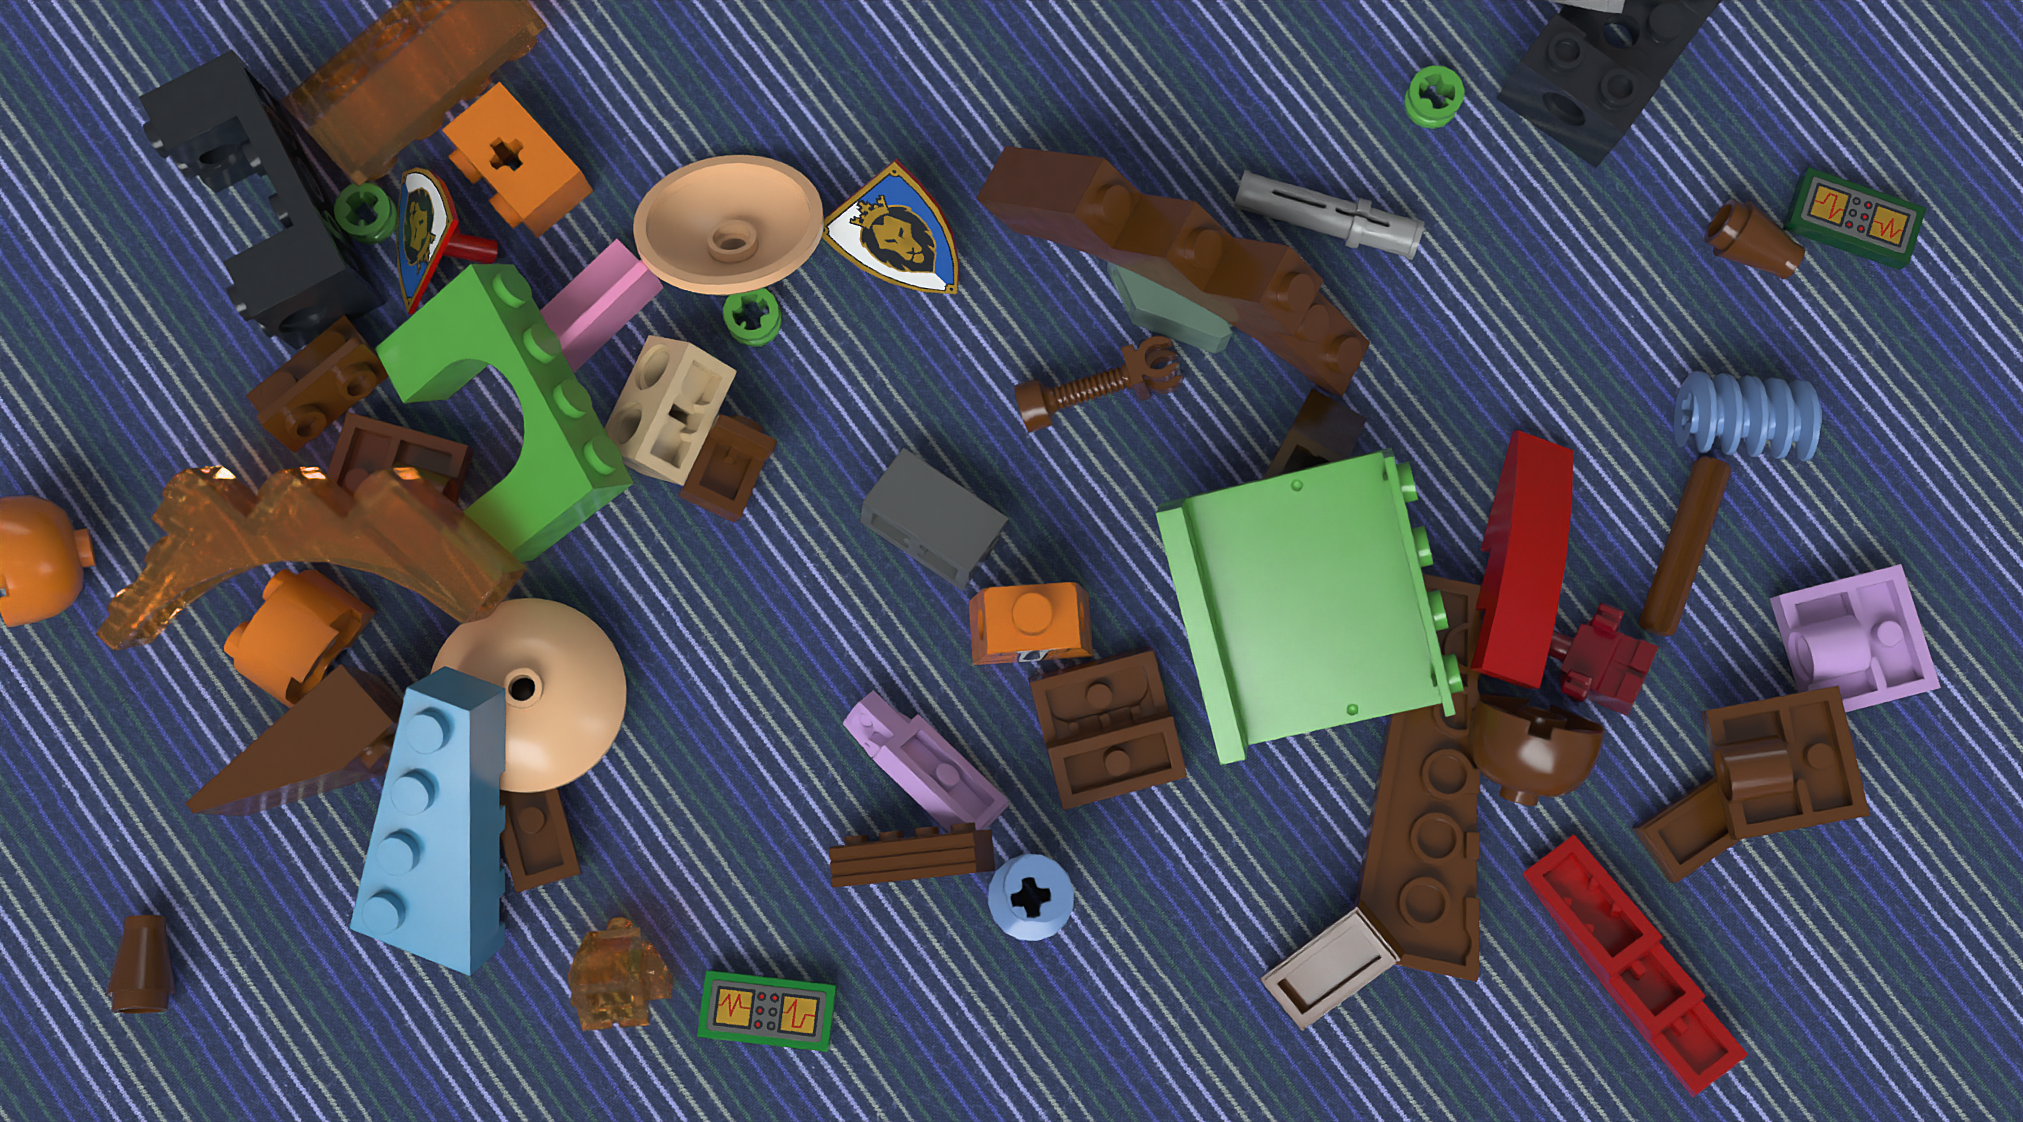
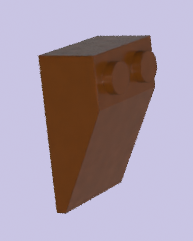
[185,664,404,816]

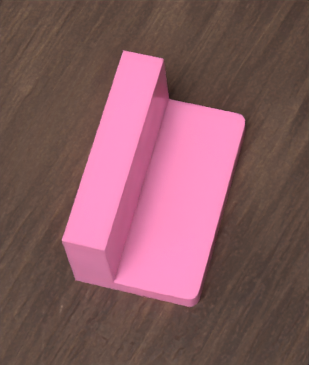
[540,239,664,373]

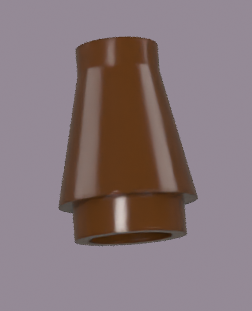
[1704,199,1805,280]
[105,915,176,1014]

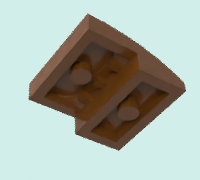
[1028,646,1187,810]

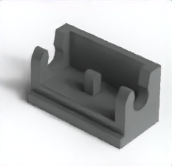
[860,447,1009,592]

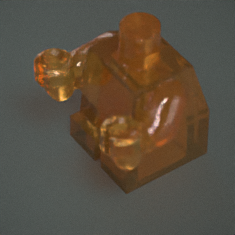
[568,917,674,1031]

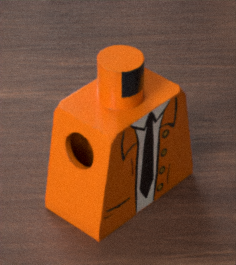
[969,582,1093,665]

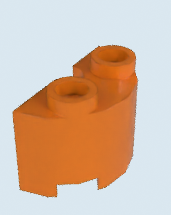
[224,568,377,709]

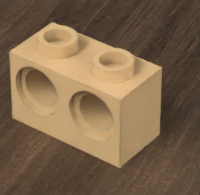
[604,335,737,486]

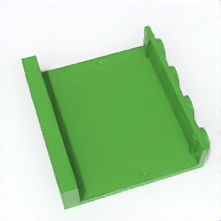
[1156,447,1464,765]

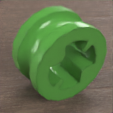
[1404,65,1465,129]
[334,182,397,245]
[723,288,782,347]

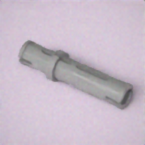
[1233,170,1425,260]

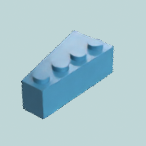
[349,666,505,976]

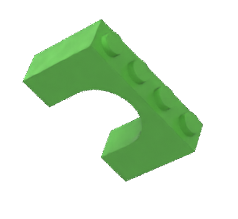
[375,264,634,568]

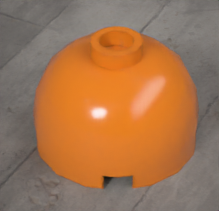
[0,495,96,627]

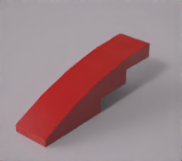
[1470,430,1574,689]
[1522,835,1749,1098]

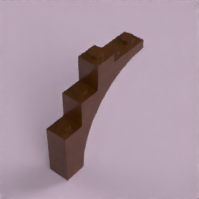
[976,146,1371,396]

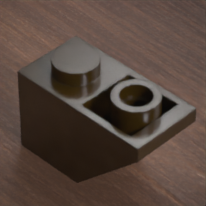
[1262,389,1367,478]

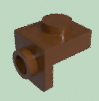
[677,414,777,523]

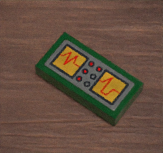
[1782,167,1926,270]

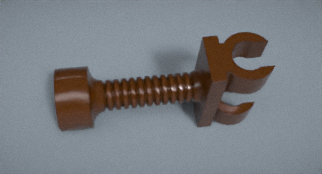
[1014,336,1184,433]

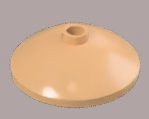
[633,155,824,295]
[430,598,627,793]

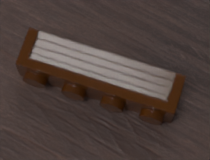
[829,822,996,888]

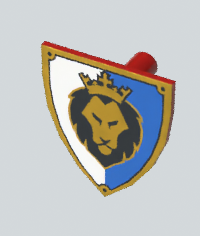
[822,159,959,294]
[396,167,498,315]

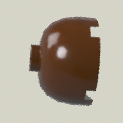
[1468,693,1605,806]

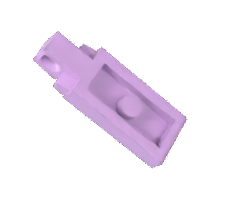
[843,690,1009,833]

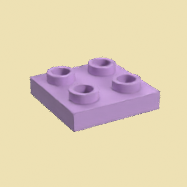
[1770,564,1941,712]

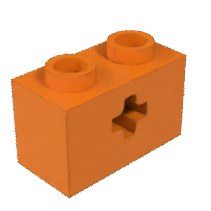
[442,82,593,238]

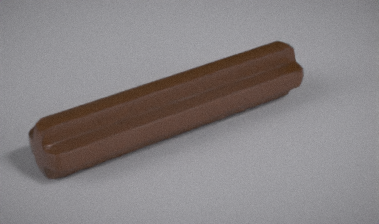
[1639,456,1731,637]

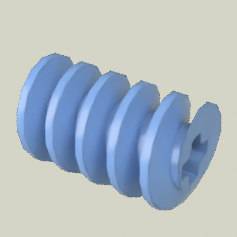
[1674,371,1822,461]
[988,854,1074,941]

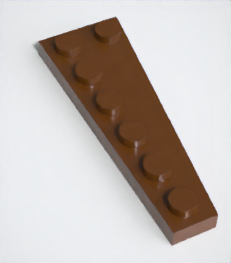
[1354,574,1481,982]

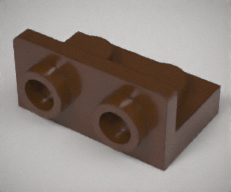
[246,315,389,453]

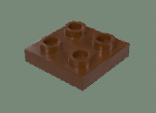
[307,412,474,570]
[1701,685,1870,840]

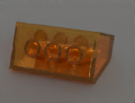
[280,0,547,187]

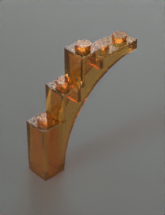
[96,466,528,651]

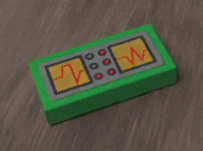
[697,969,838,1052]

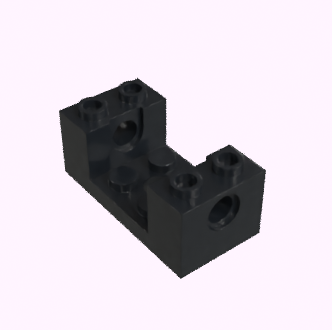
[1496,0,1722,168]
[139,50,385,350]

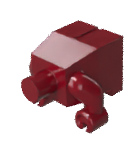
[1548,602,1659,717]

